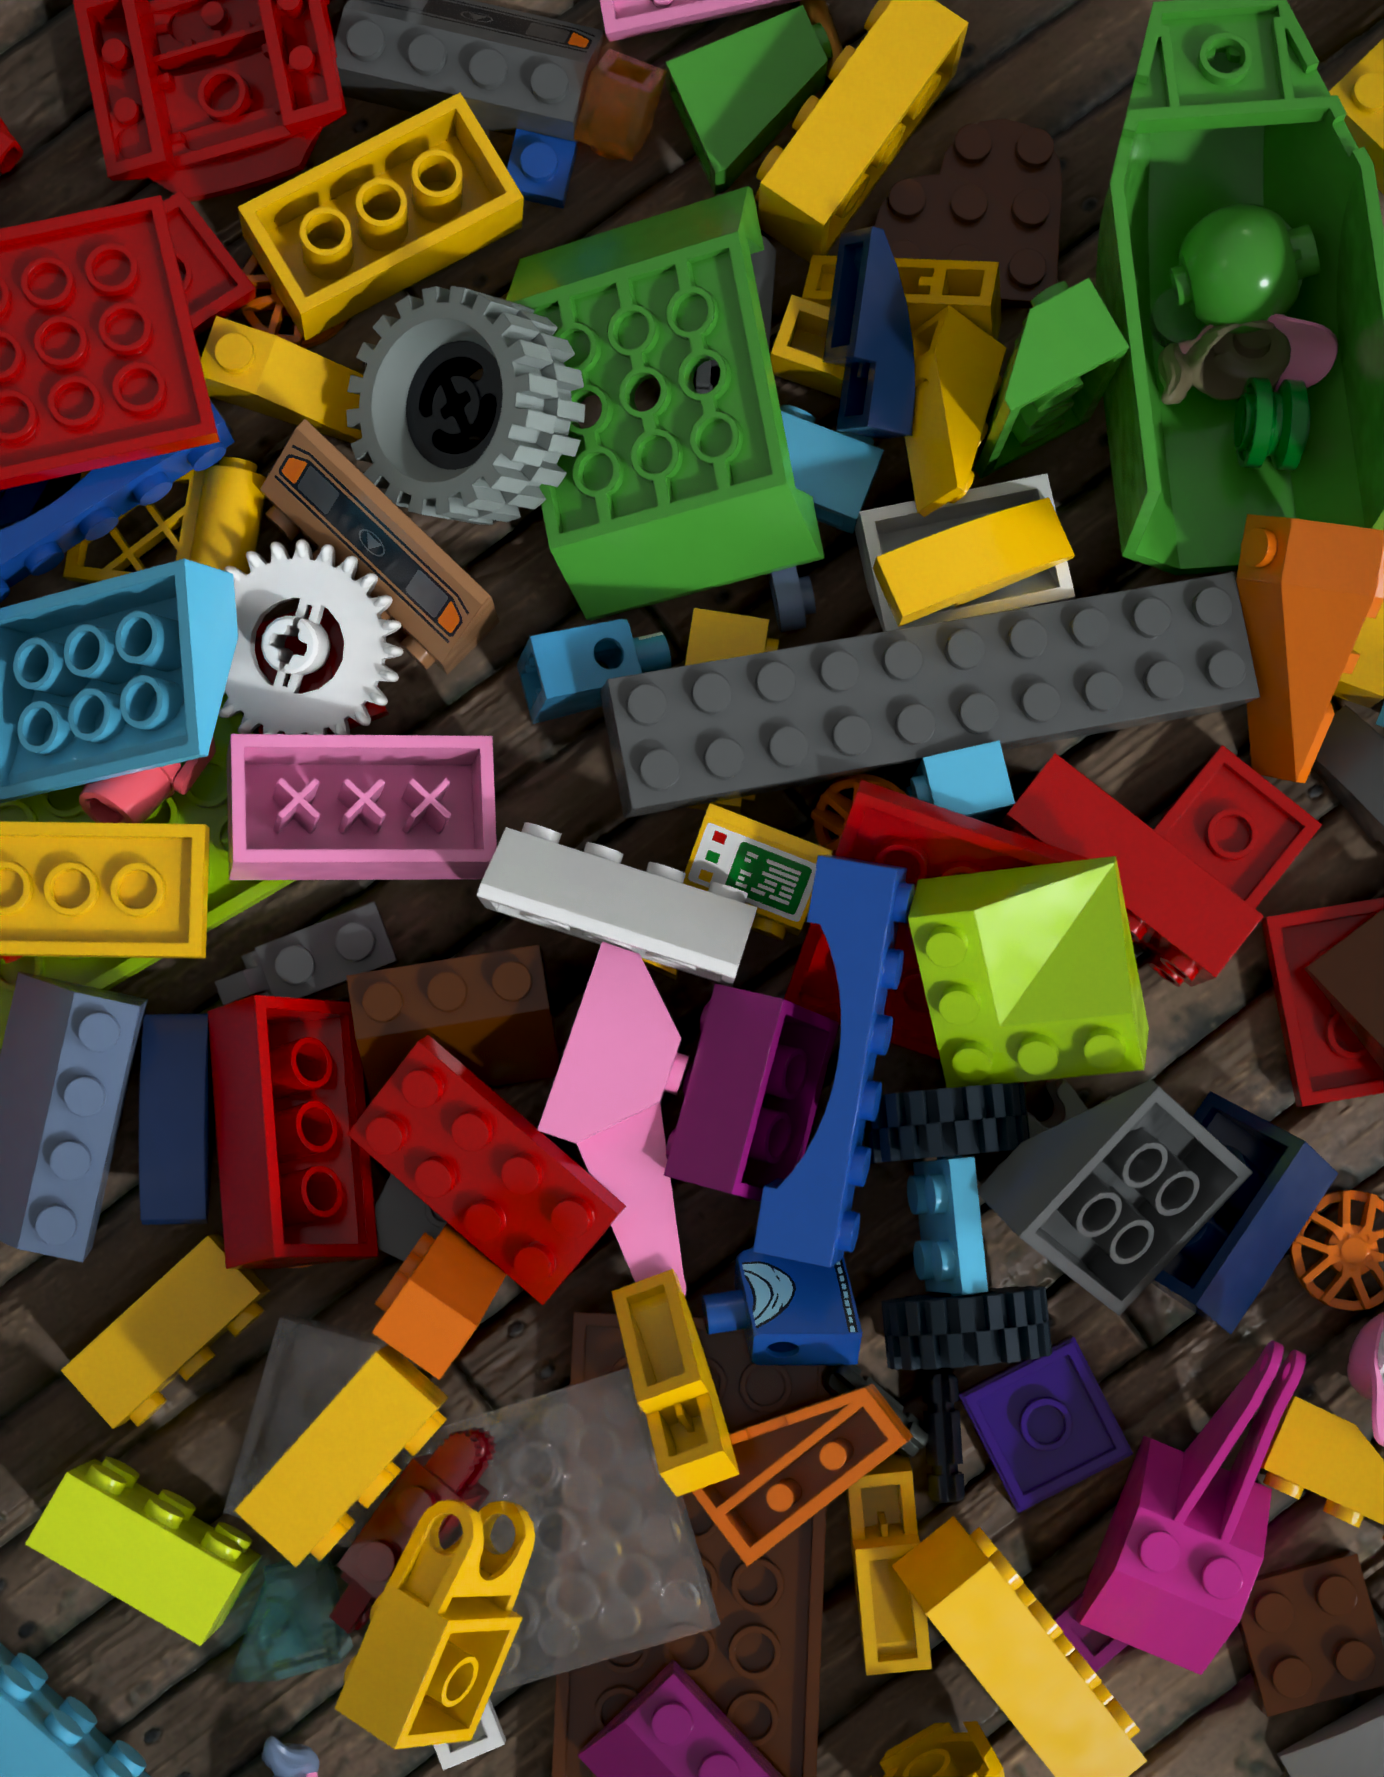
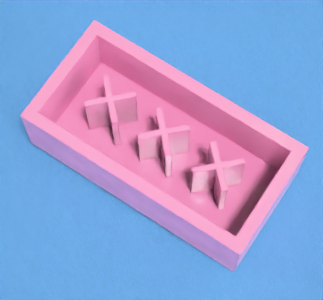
[227,734,497,880]

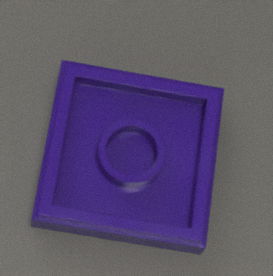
[959,1336,1133,1513]

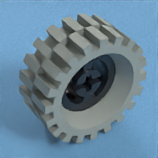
[346,286,585,525]

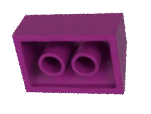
[577,1659,783,1777]

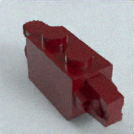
[328,1427,497,1634]

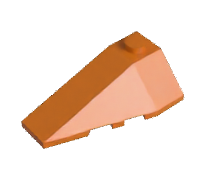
[1236,514,1384,783]

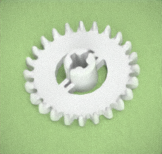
[218,539,403,735]

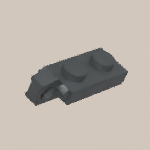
[215,902,399,1006]

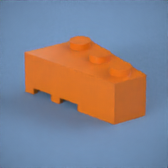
[371,1223,507,1380]
[692,1383,914,1567]

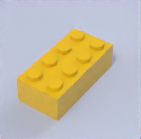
[755,0,969,262]
[238,92,524,341]
[892,1516,1147,1777]

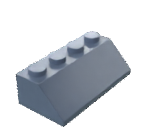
[0,971,148,1262]

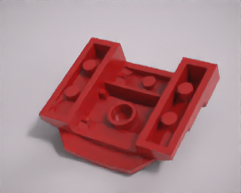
[73,0,347,202]

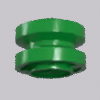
[1234,377,1311,470]

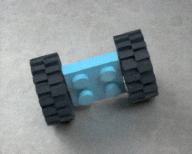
[864,1082,1052,1370]

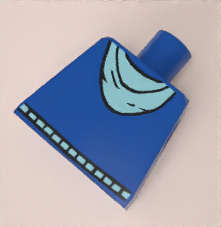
[701,1248,862,1366]

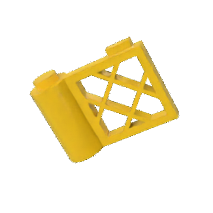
[63,457,266,583]

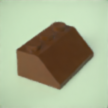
[346,944,561,1102]

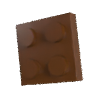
[1238,1550,1384,1717]

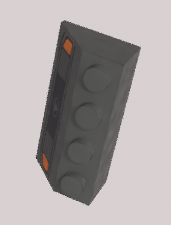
[335,0,605,144]

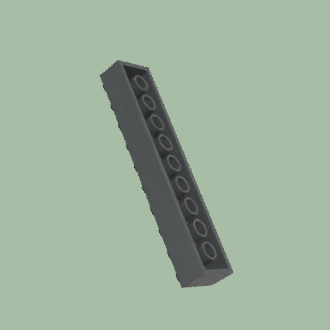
[600,572,1260,818]

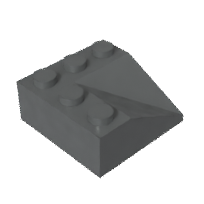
[978,1079,1253,1316]

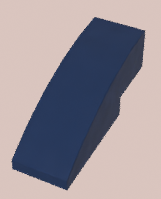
[823,226,915,439]
[139,1014,215,1225]

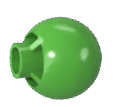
[1170,203,1320,334]

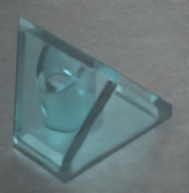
[227,1553,353,1682]

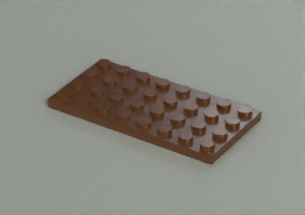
[552,1311,831,1777]

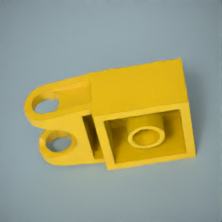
[334,1500,535,1749]

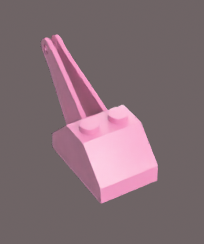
[538,941,689,1296]

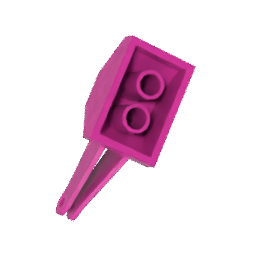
[1075,1340,1306,1675]

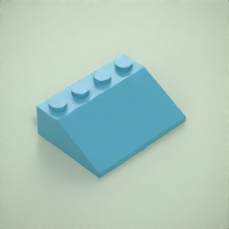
[0,558,238,803]

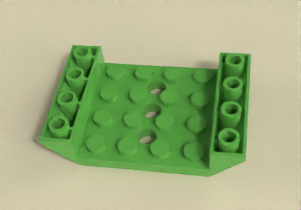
[506,186,825,621]

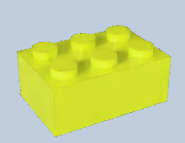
[25,1457,262,1646]

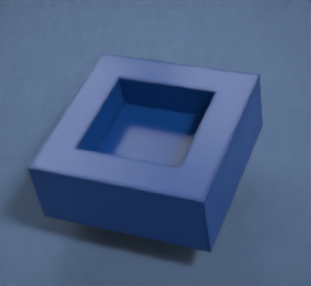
[507,128,577,209]

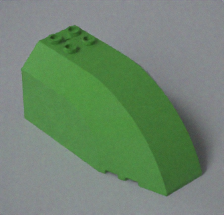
[1096,0,1384,575]

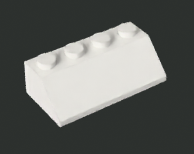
[477,822,758,987]

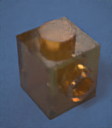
[573,49,667,161]

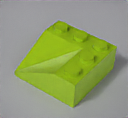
[908,856,1149,1088]

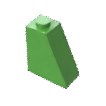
[665,5,833,195]

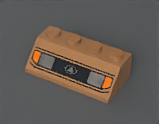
[260,419,500,675]

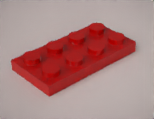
[347,1035,626,1306]

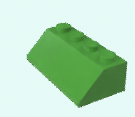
[975,278,1129,479]

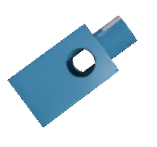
[516,619,671,724]

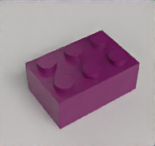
[664,984,839,1202]

